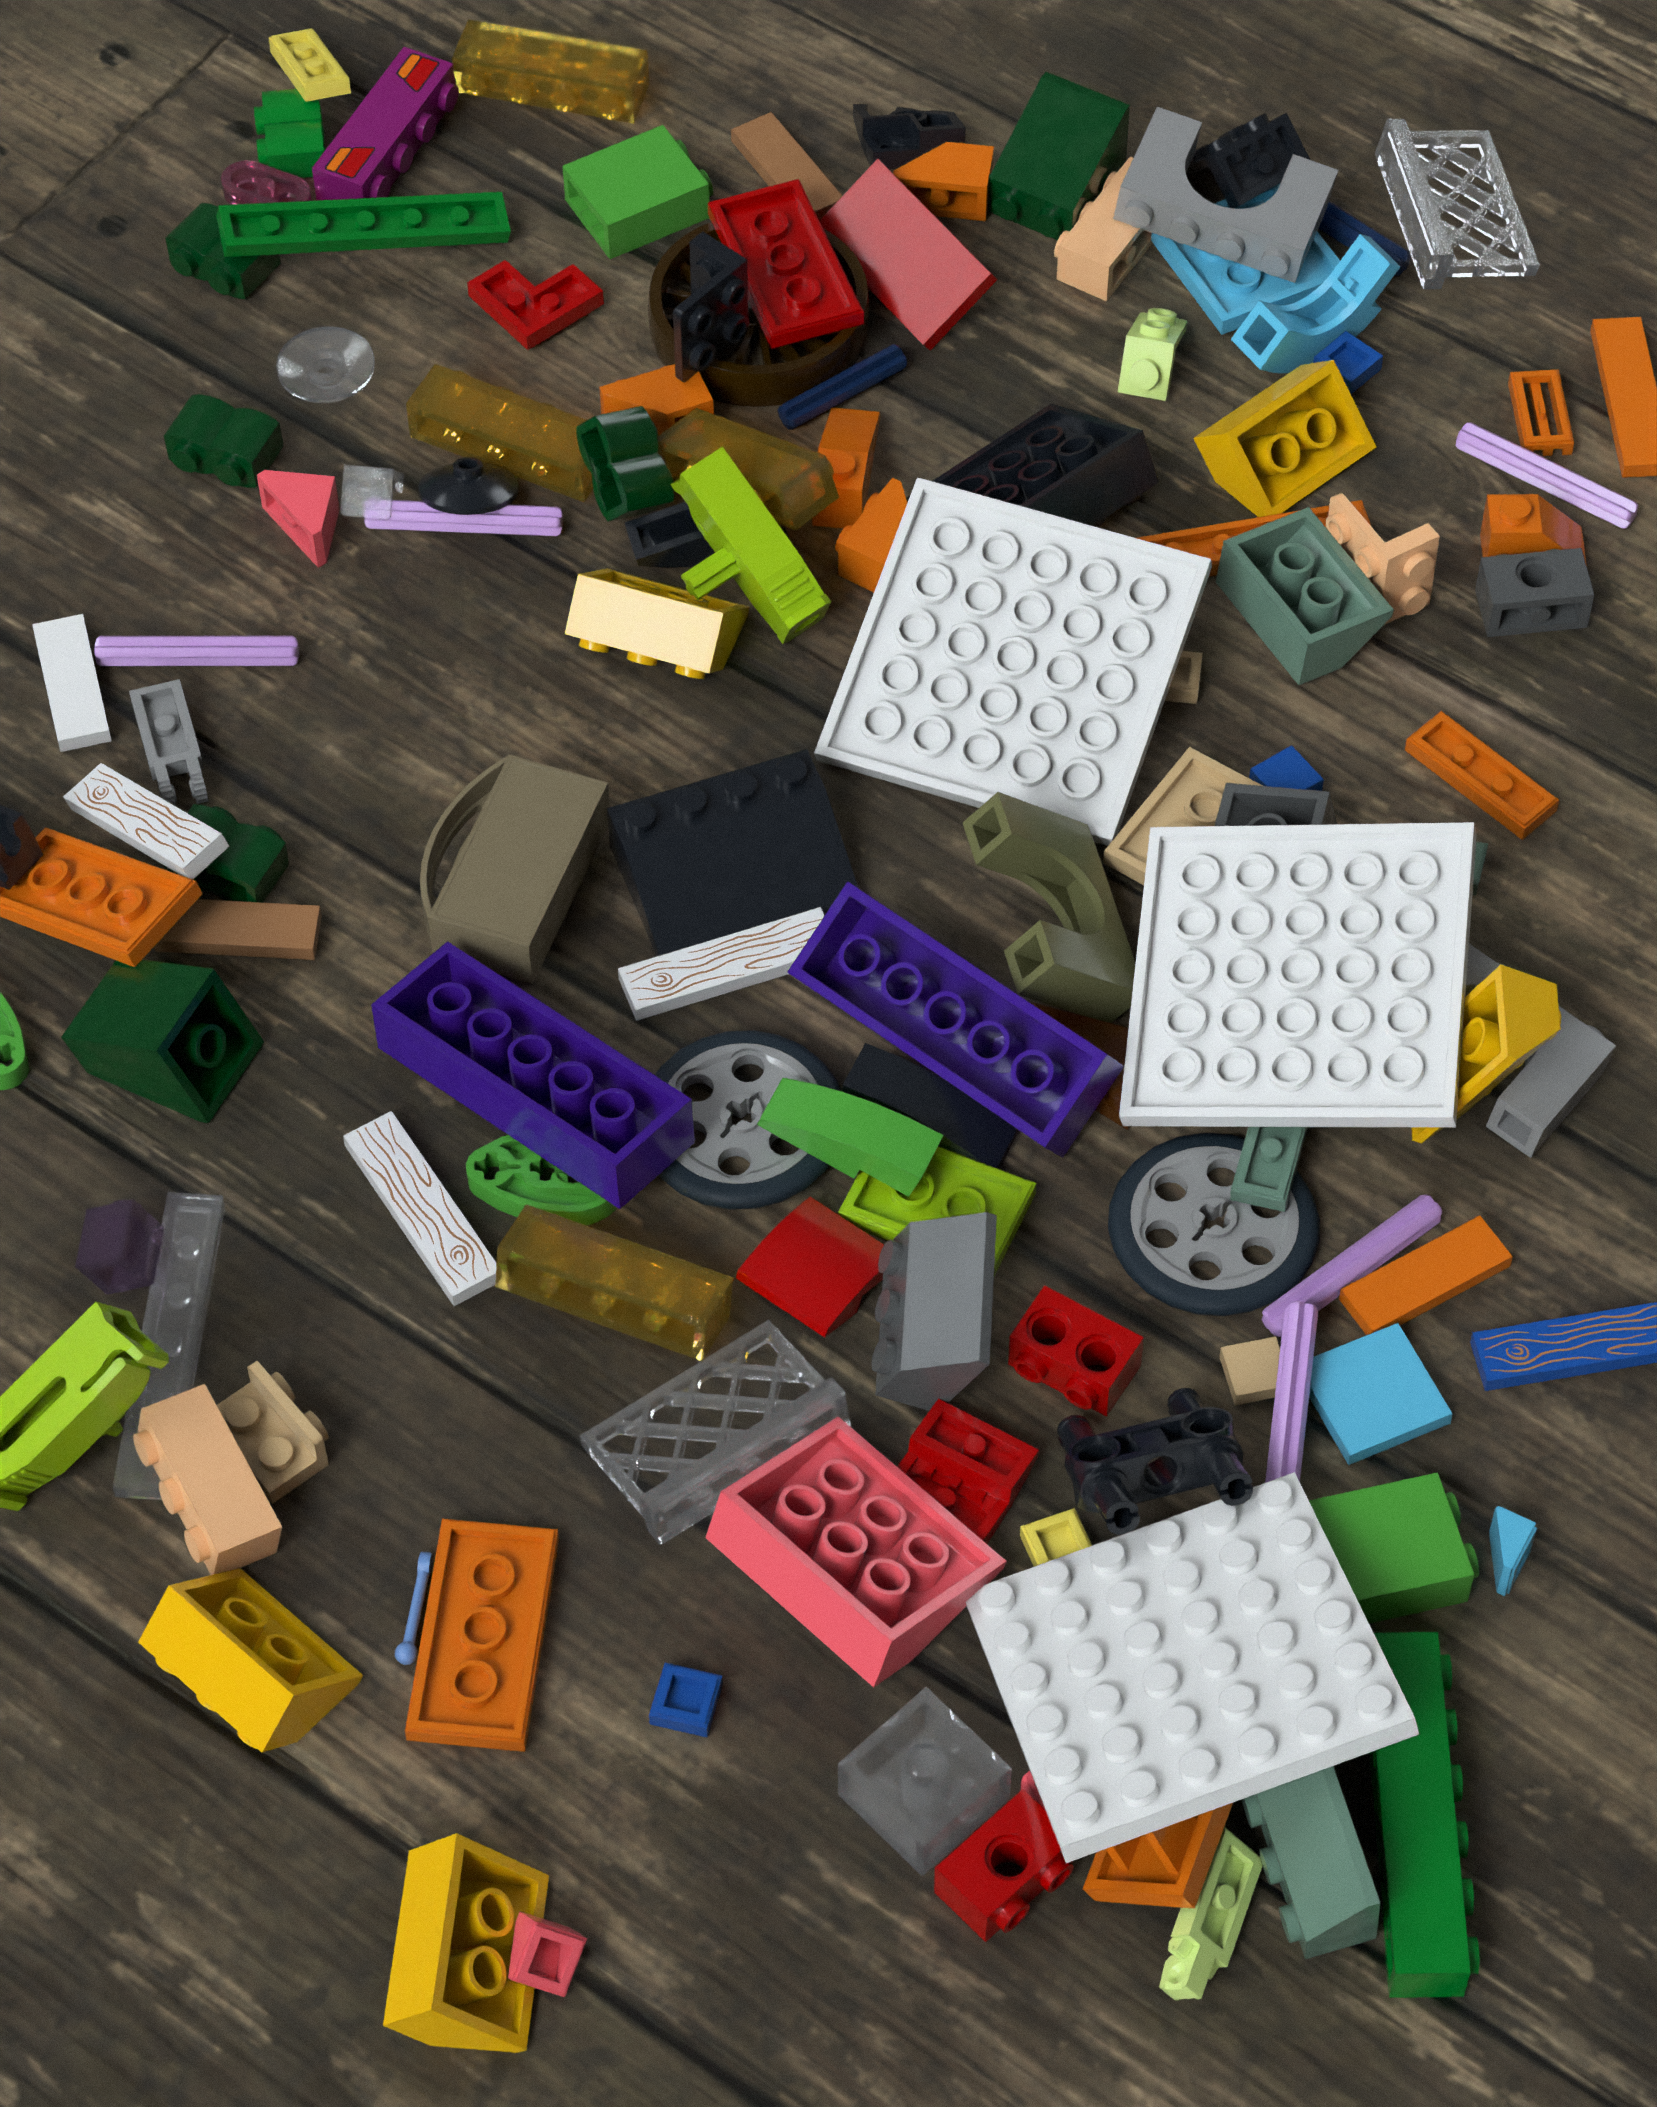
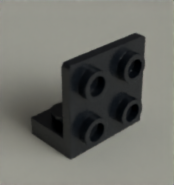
[1186,113,1310,208]
[673,231,749,383]

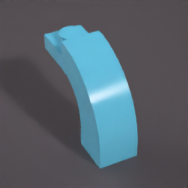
[1231,234,1401,373]

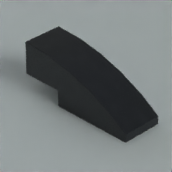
[624,486,790,568]
[843,1043,1016,1169]

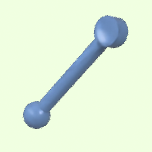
[395,1551,434,1665]

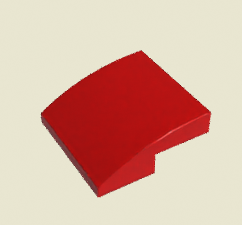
[736,1196,884,1338]
[897,1398,1039,1544]

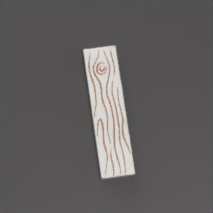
[63,763,229,879]
[618,907,824,1021]
[343,1111,503,1306]

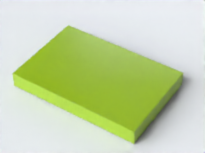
[838,1146,1037,1276]

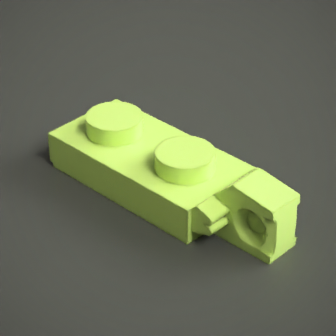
[1159,1827,1263,2000]

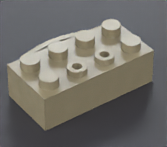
[420,755,610,984]

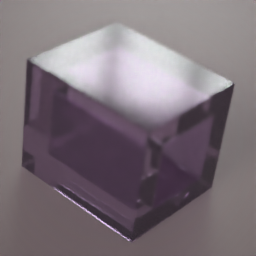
[75,1199,165,1295]

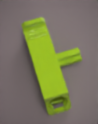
[670,446,831,644]
[0,1302,169,1511]

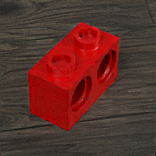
[1008,1285,1144,1417]

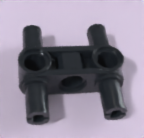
[1057,1388,1253,1534]

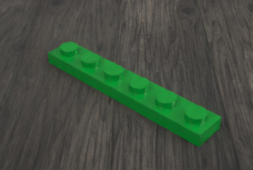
[216,192,511,257]

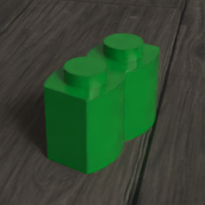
[254,88,325,181]

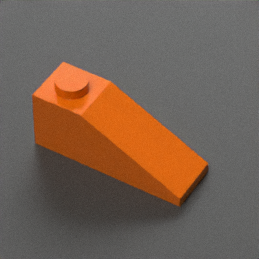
[812,407,880,529]

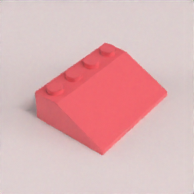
[705,1416,1007,1688]

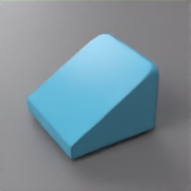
[1489,1506,1537,1596]

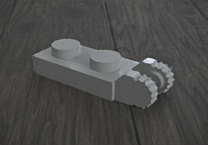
[129,679,209,806]

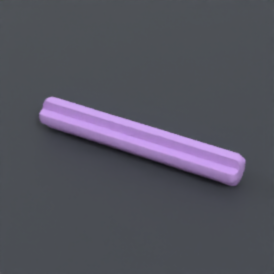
[1455,422,1638,529]
[364,499,563,537]
[94,636,299,666]
[1261,1194,1443,1337]
[1265,1301,1318,1483]

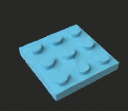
[1151,183,1340,335]

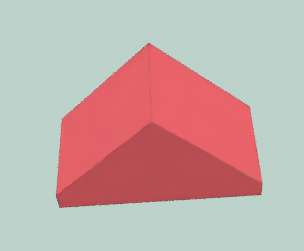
[257,470,340,568]

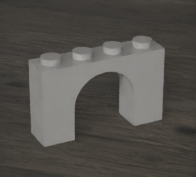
[1113,107,1339,283]
[1465,943,1616,1158]

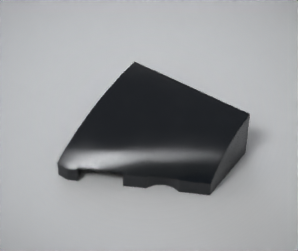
[853,104,966,169]

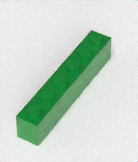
[1368,1632,1480,1998]

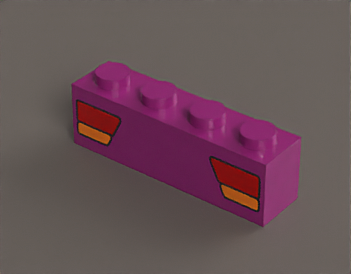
[312,47,459,201]

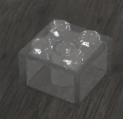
[838,1687,1012,1876]

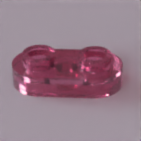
[221,160,312,205]

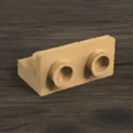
[217,1361,329,1504]

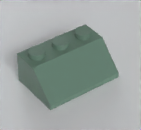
[1216,507,1394,685]
[1241,1766,1380,1959]

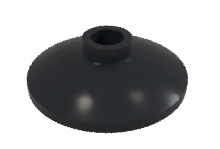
[418,457,519,515]

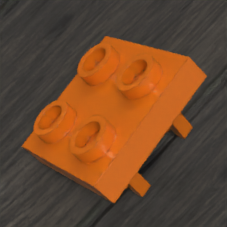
[1083,1803,1233,1909]

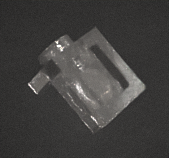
[340,465,404,520]

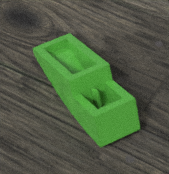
[757,1078,944,1197]

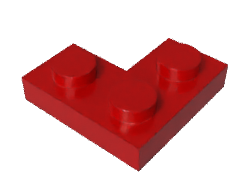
[467,260,604,350]

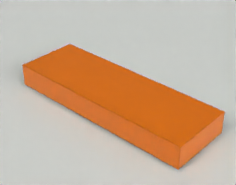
[1405,711,1559,840]
[1339,1215,1513,1335]

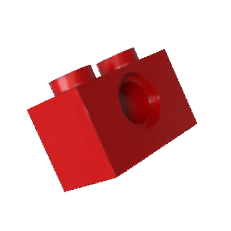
[934,1789,1074,1942]

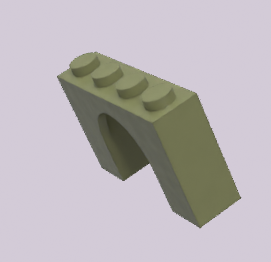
[963,792,1136,1023]

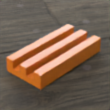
[1508,369,1574,456]

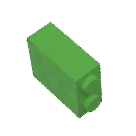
[562,125,713,259]
[1309,1472,1479,1624]

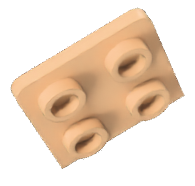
[1326,493,1440,625]

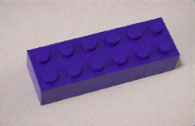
[787,881,1124,1158]
[371,941,695,1209]

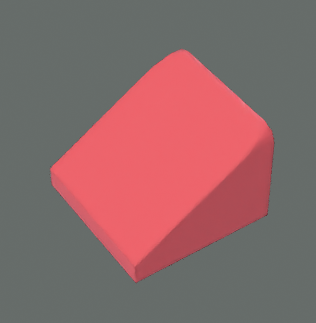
[508,1911,588,1997]

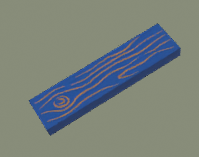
[1470,1302,1657,1391]

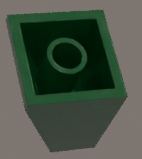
[988,72,1130,240]
[61,960,264,1123]

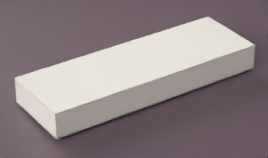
[32,614,112,752]

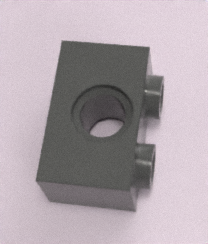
[1475,548,1594,637]

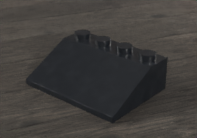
[906,403,1159,527]
[607,749,859,956]

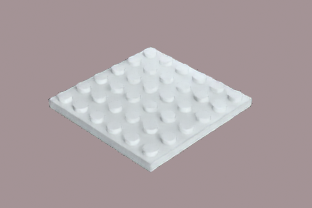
[814,477,1212,846]
[1119,822,1477,1128]
[966,1472,1419,1863]

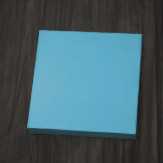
[1309,1323,1453,1465]

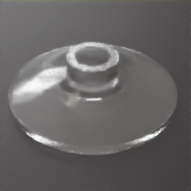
[276,326,375,403]

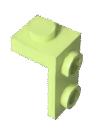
[1118,308,1187,401]

